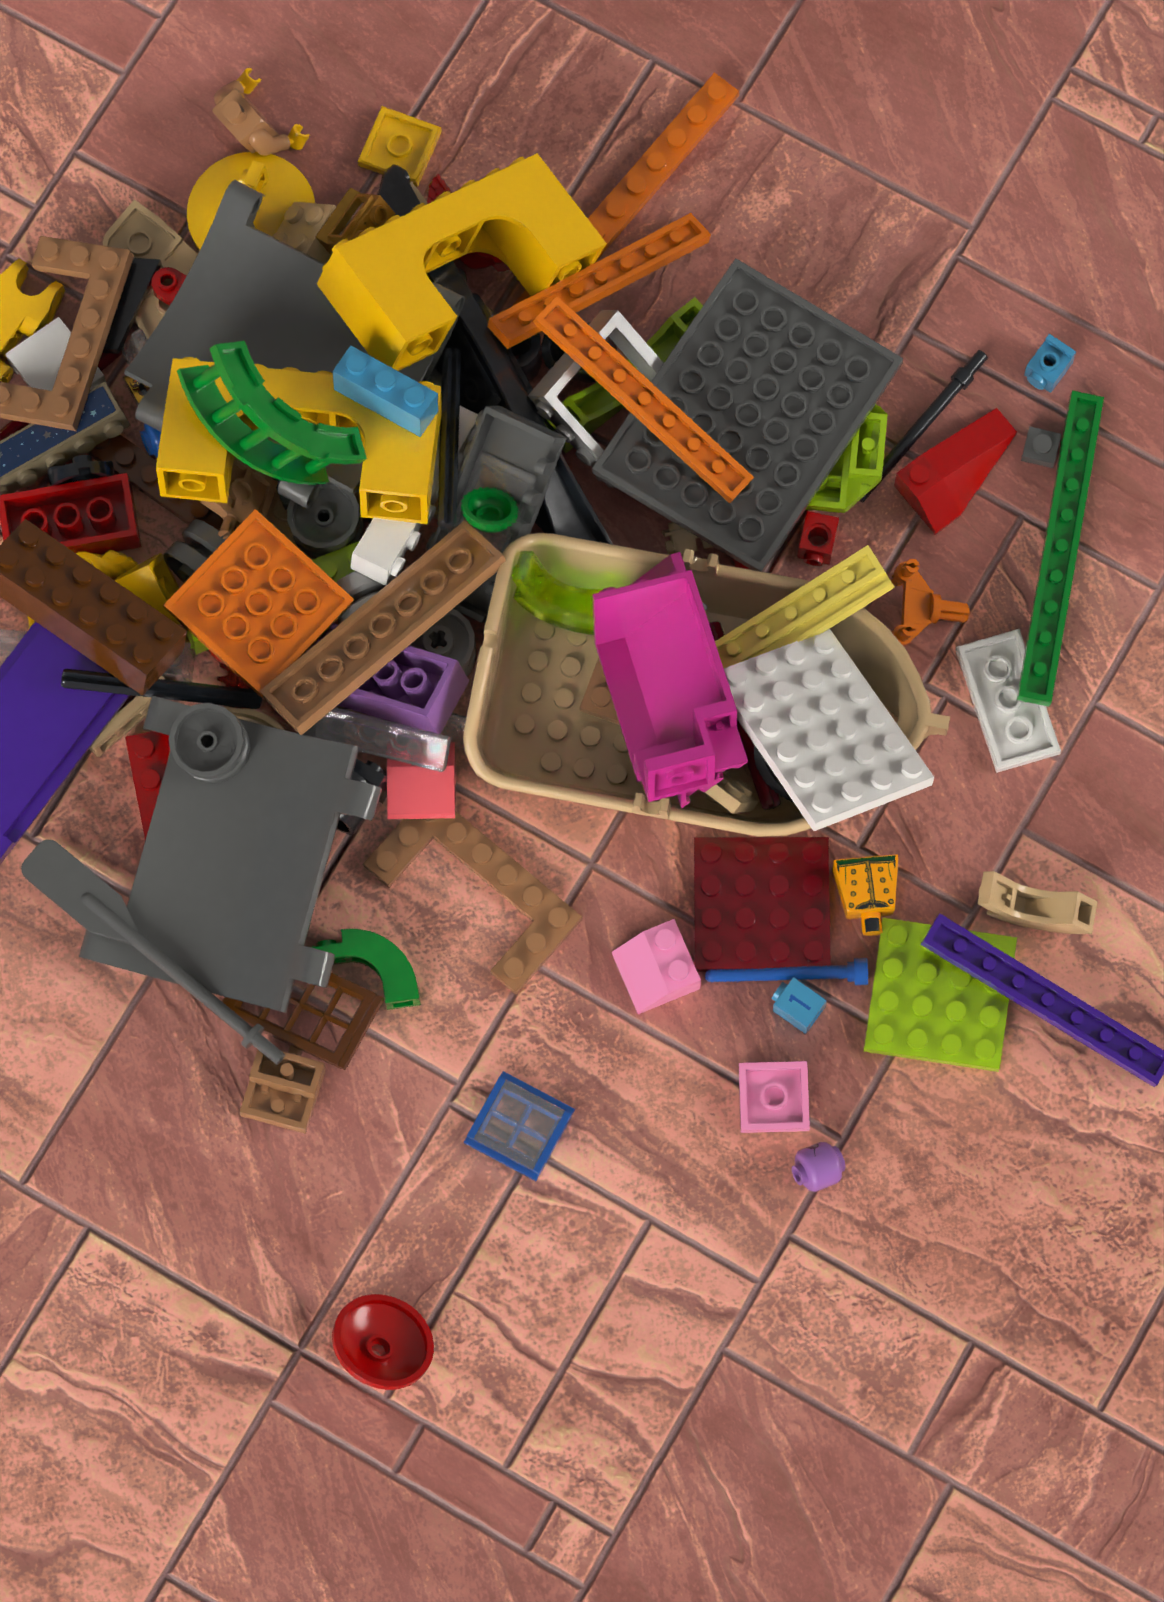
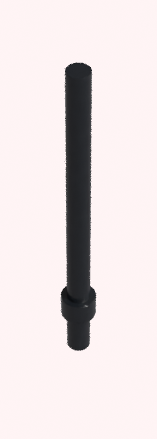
[859,350,988,503]

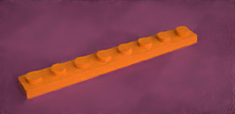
[487,213,711,349]
[533,296,754,503]

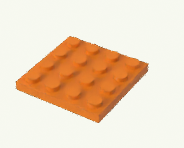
[163,509,354,698]

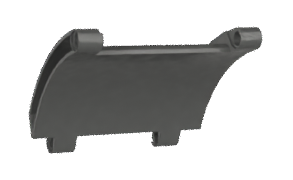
[124,180,465,509]
[79,696,382,1013]

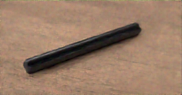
[437,347,461,529]
[61,668,262,709]

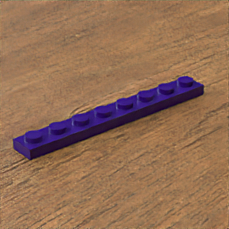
[921,913,1164,1087]

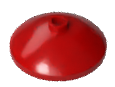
[332,1294,434,1390]

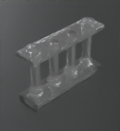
[315,706,467,772]

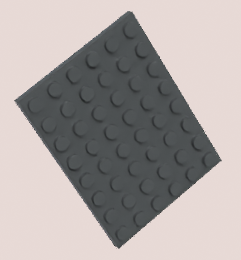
[592,258,904,572]

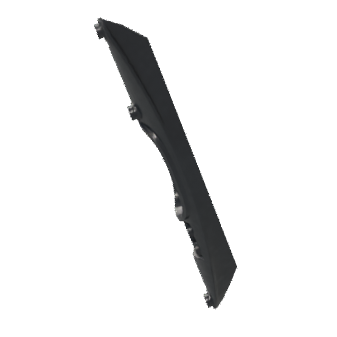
[378,164,613,545]

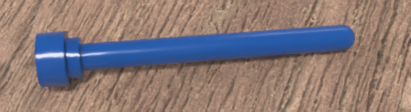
[705,958,868,985]

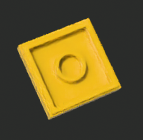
[357,106,442,187]

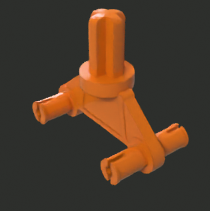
[891,559,970,646]

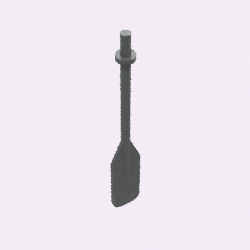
[21,840,285,1065]

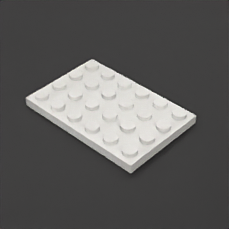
[724,629,934,831]

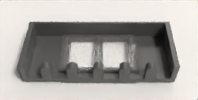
[426,406,567,623]

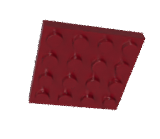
[694,837,831,972]

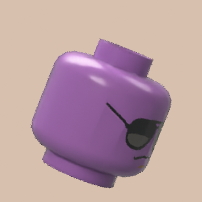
[792,1142,845,1192]

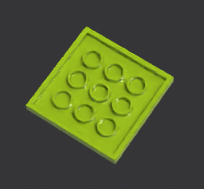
[863,918,1017,1072]

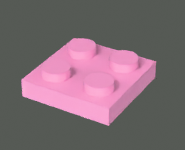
[739,1061,810,1133]

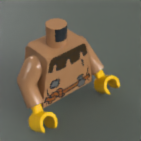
[212,68,310,156]

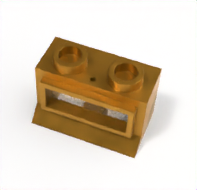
[315,187,396,255]

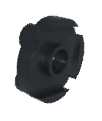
[47,455,115,486]

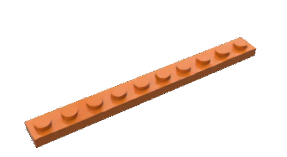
[511,72,739,307]

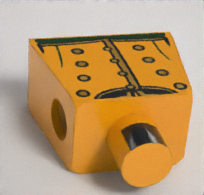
[832,854,898,936]

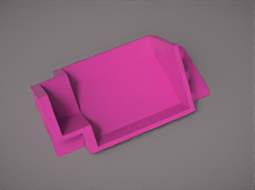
[593,552,748,809]

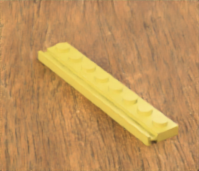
[715,545,895,668]

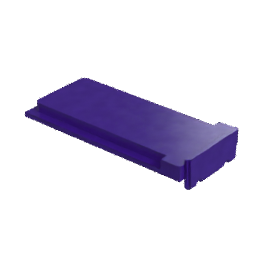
[0,621,130,865]

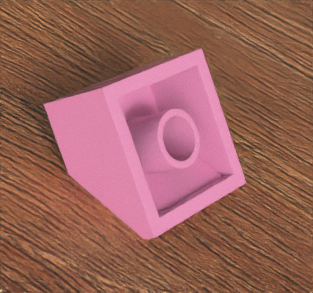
[612,919,701,1014]

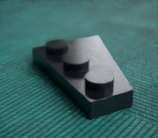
[102,258,162,354]

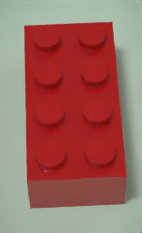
[0,473,142,554]

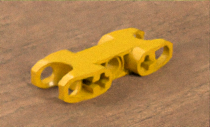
[0,258,65,383]

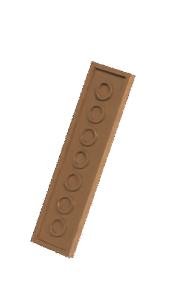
[260,520,506,735]

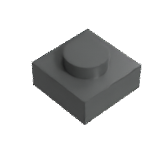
[1021,426,1061,468]

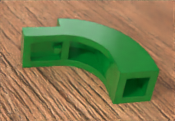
[311,929,421,1010]

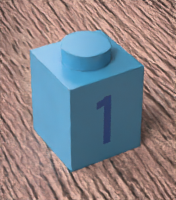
[771,977,827,1034]

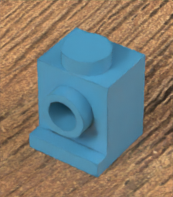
[1024,334,1076,393]

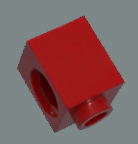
[798,511,839,566]

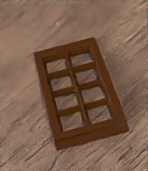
[222,973,384,1070]

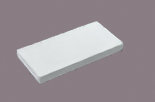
[955,629,1061,773]

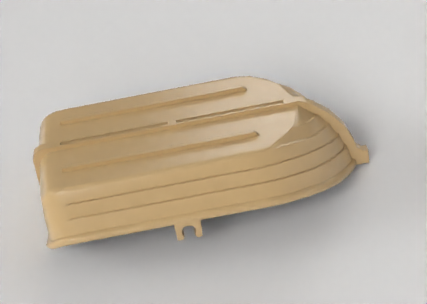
[463,533,950,837]

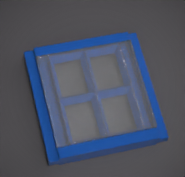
[464,1071,575,1181]

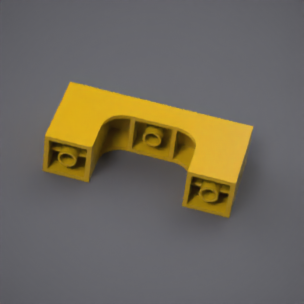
[316,153,607,371]
[156,357,442,524]

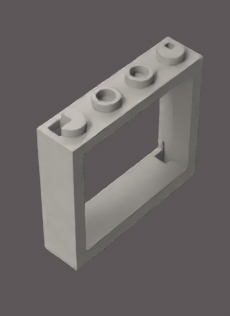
[528,310,664,488]

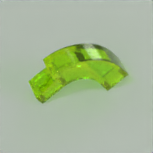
[512,551,603,635]

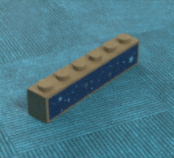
[0,382,131,495]

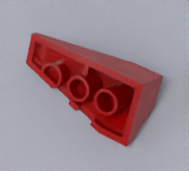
[894,408,1017,535]

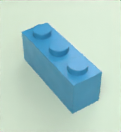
[333,345,438,437]

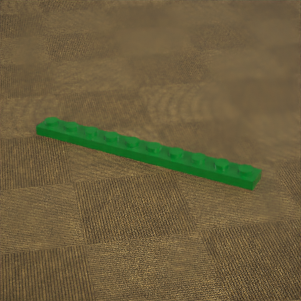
[1016,390,1104,707]

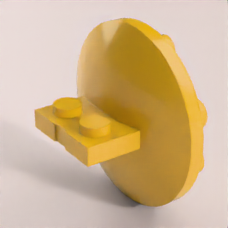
[187,152,315,251]

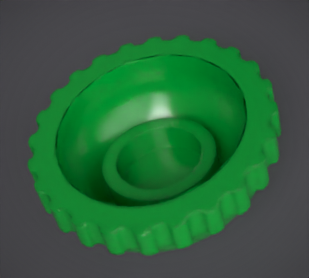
[461,487,518,533]

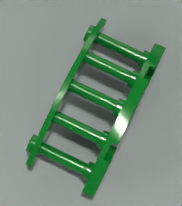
[177,341,367,485]

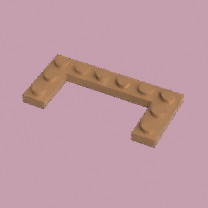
[0,236,134,431]
[363,811,582,995]

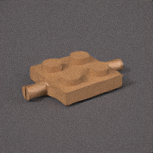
[200,457,278,540]

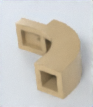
[978,871,1098,934]

